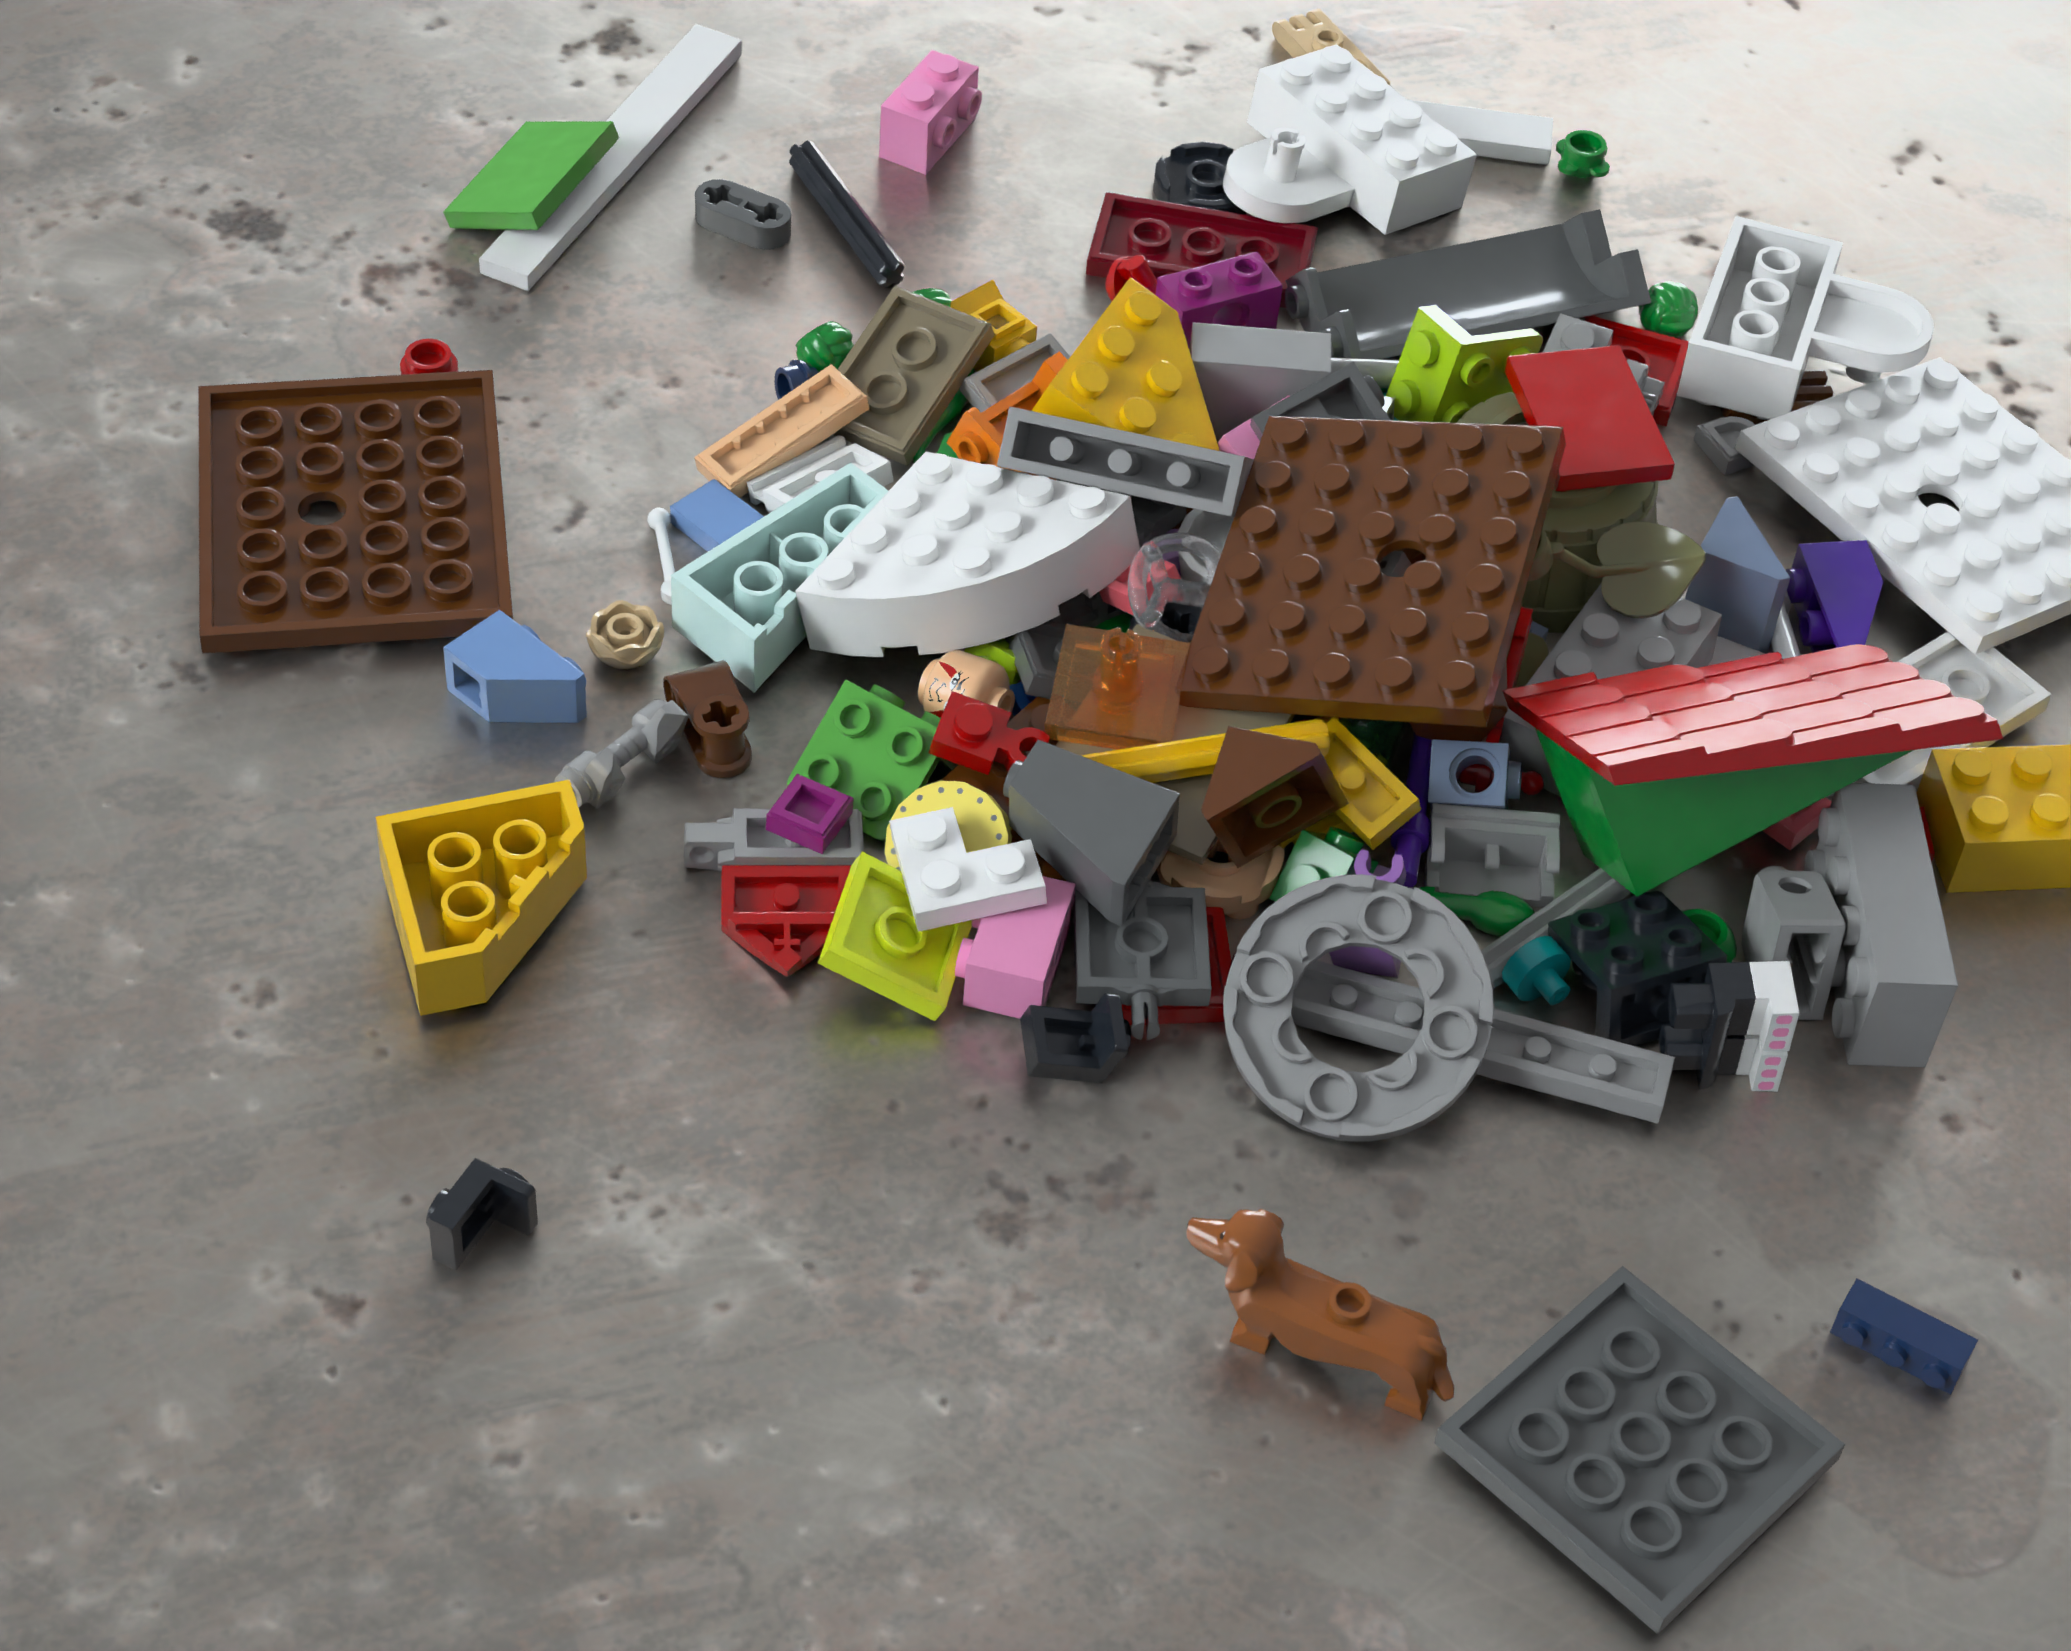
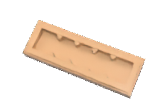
[694,364,869,498]

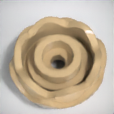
[586,600,664,670]

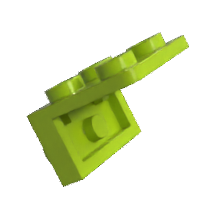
[1386,305,1543,423]

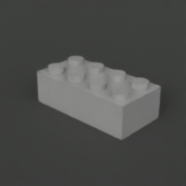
[1500,583,1722,796]
[1804,783,1958,1067]

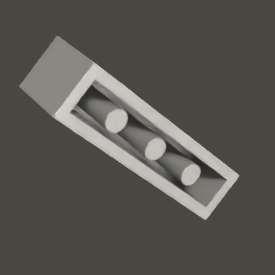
[997,406,1254,517]

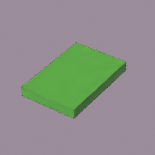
[443,121,619,230]

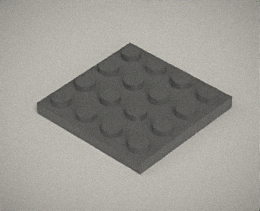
[1434,1266,1845,1634]

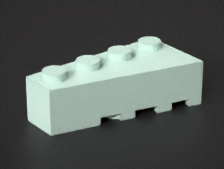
[671,462,888,692]

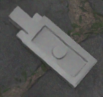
[684,808,864,872]

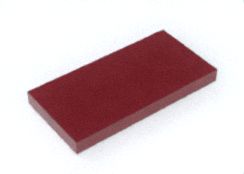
[1086,192,1318,309]

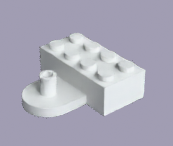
[1223,45,1477,235]
[1677,216,1934,420]

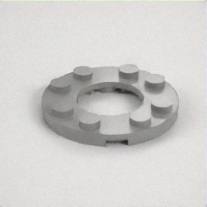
[1223,874,1494,1142]

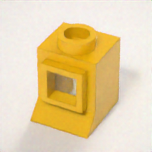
[950,279,1037,372]

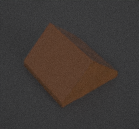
[1201,726,1349,869]

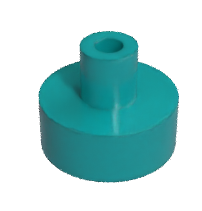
[1502,936,1571,1005]

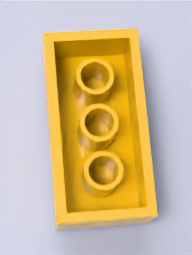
[1916,744,2071,893]

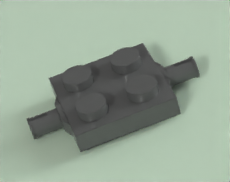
[1073,879,1211,1040]

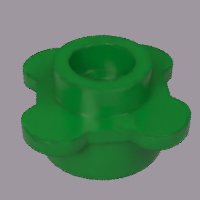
[1555,130,1610,178]

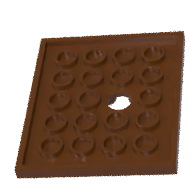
[198,370,513,654]
[1174,416,1566,727]

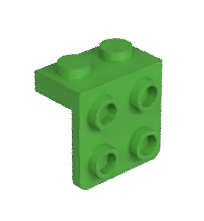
[787,679,959,843]

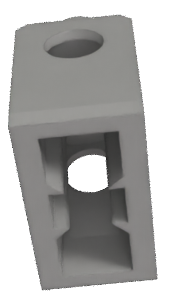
[1742,866,1846,1020]

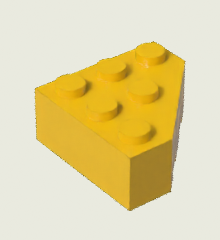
[1031,277,1220,451]
[375,779,587,1016]

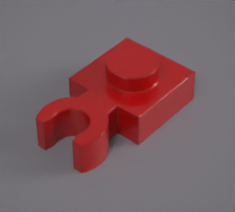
[929,691,1050,775]

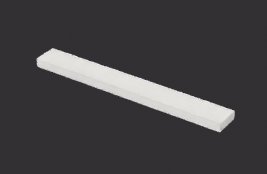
[479,24,742,291]

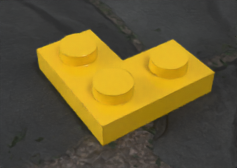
[1279,717,1421,850]

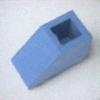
[443,610,587,723]

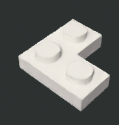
[889,807,1047,932]

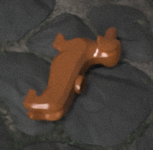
[1186,1209,1455,1421]

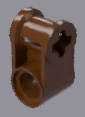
[663,660,752,778]

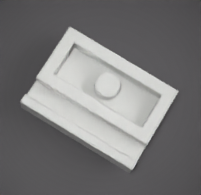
[747,435,894,513]

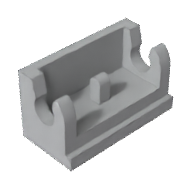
[1424,803,1560,908]

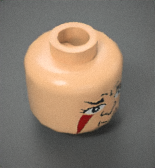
[918,650,1015,718]

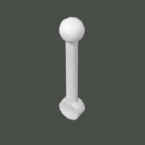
[647,507,675,605]

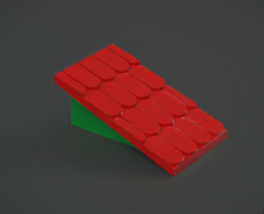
[1502,644,2003,896]

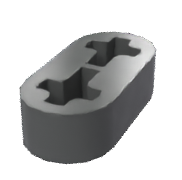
[695,179,791,250]

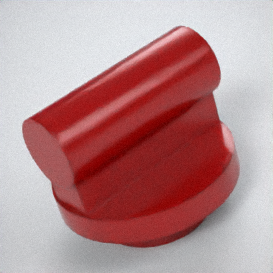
[1105,255,1157,302]

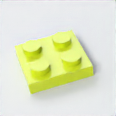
[818,851,972,1021]

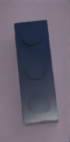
[1830,1278,1978,1395]

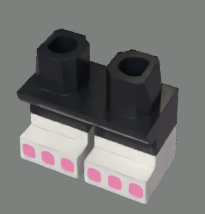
[1658,961,1800,1092]

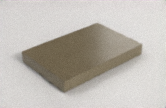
[832,286,995,466]

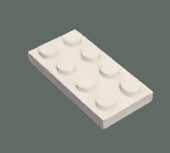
[1853,632,2052,791]

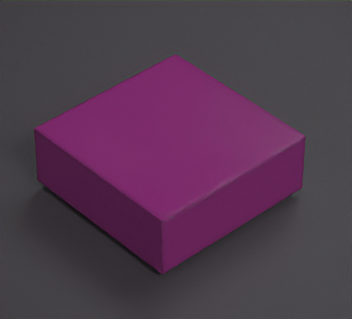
[766,774,854,854]

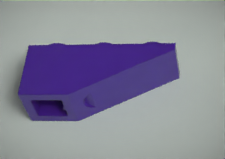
[1786,540,1884,653]

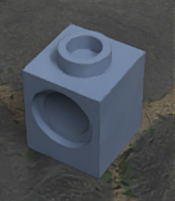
[1428,740,1522,810]

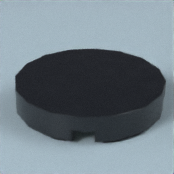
[1153,141,1247,215]

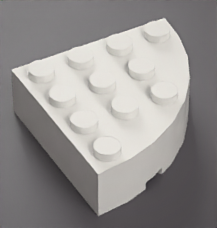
[795,452,1141,657]

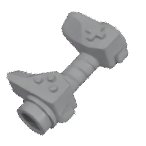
[555,699,689,809]

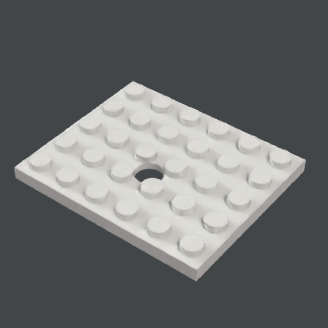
[1735,357,2071,655]

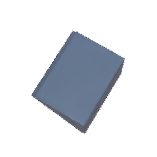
[1685,496,1790,654]

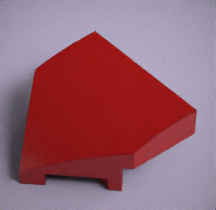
[721,865,851,977]

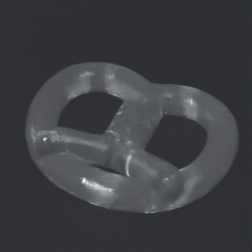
[1128,533,1221,646]

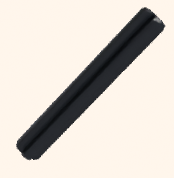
[789,140,905,288]

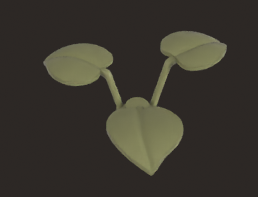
[1506,522,1706,687]

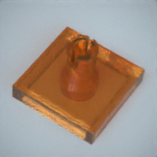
[1045,624,1190,750]

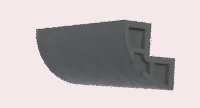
[1285,209,1651,360]

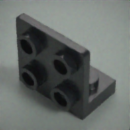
[1548,891,1727,1046]

